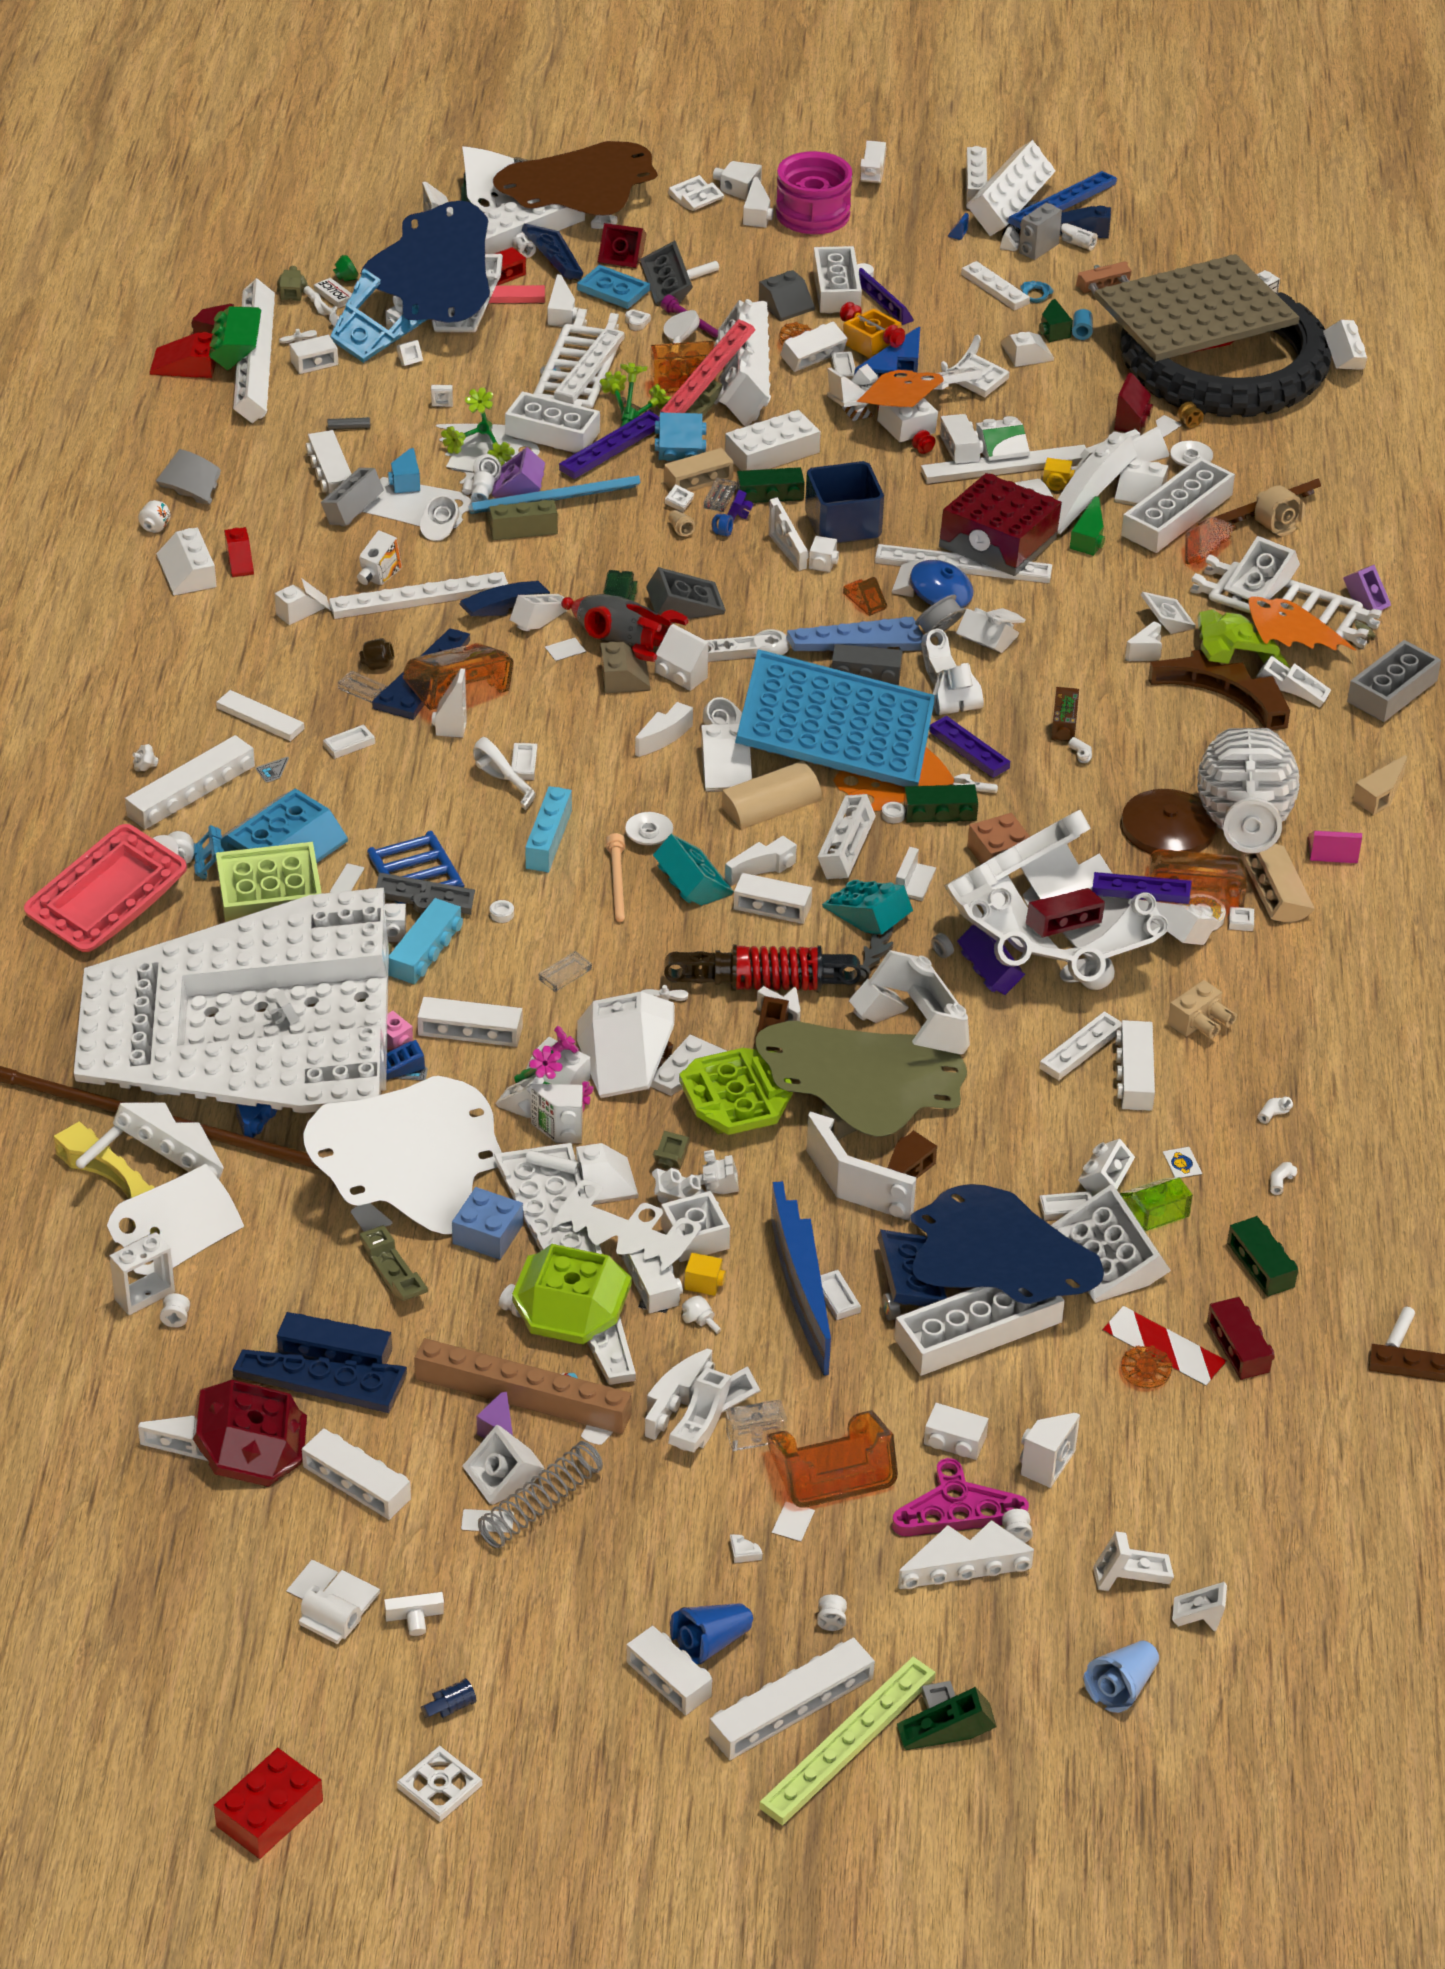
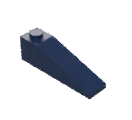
[1060,205,1111,238]

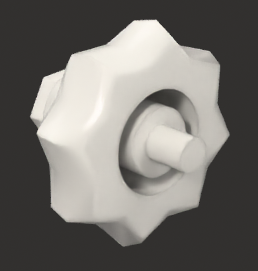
[133,744,158,772]

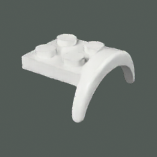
[941,335,1010,397]

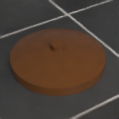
[1121,789,1217,858]

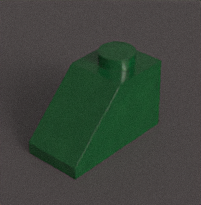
[1039,299,1073,342]

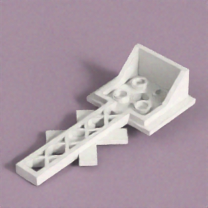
[827,367,982,410]

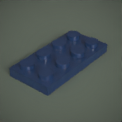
[877,1229,947,1307]

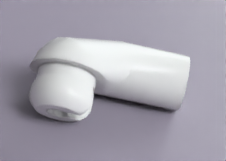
[1068,737,1092,763]
[1257,1096,1293,1124]

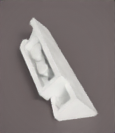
[1072,427,1169,473]

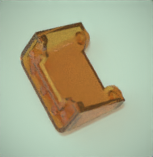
[403,643,514,710]
[1146,849,1247,908]
[767,1410,898,1508]

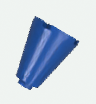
[670,1603,753,1664]

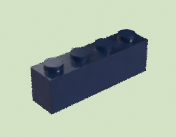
[277,1312,392,1366]

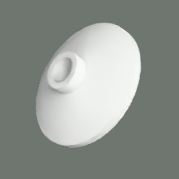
[1170,441,1213,467]
[625,812,673,845]

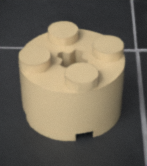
[1255,485,1306,536]

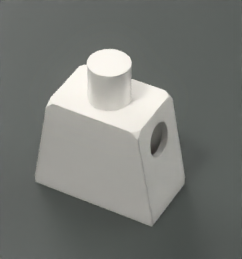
[713,161,762,200]

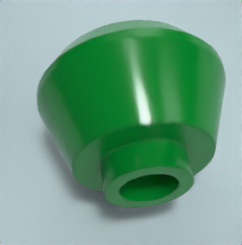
[333,255,359,282]

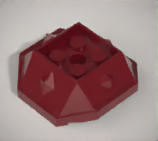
[193,1379,307,1487]

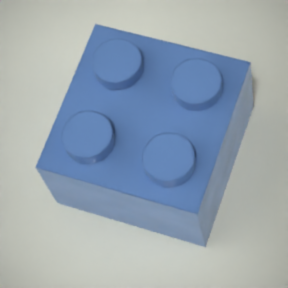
[452,1187,523,1260]

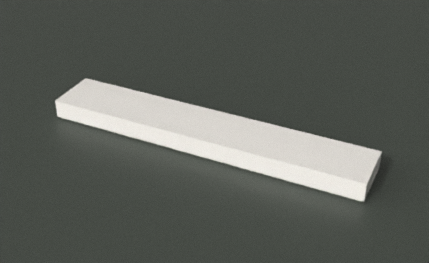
[554,327,625,403]

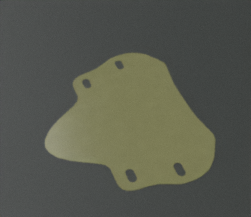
[756,1021,967,1137]

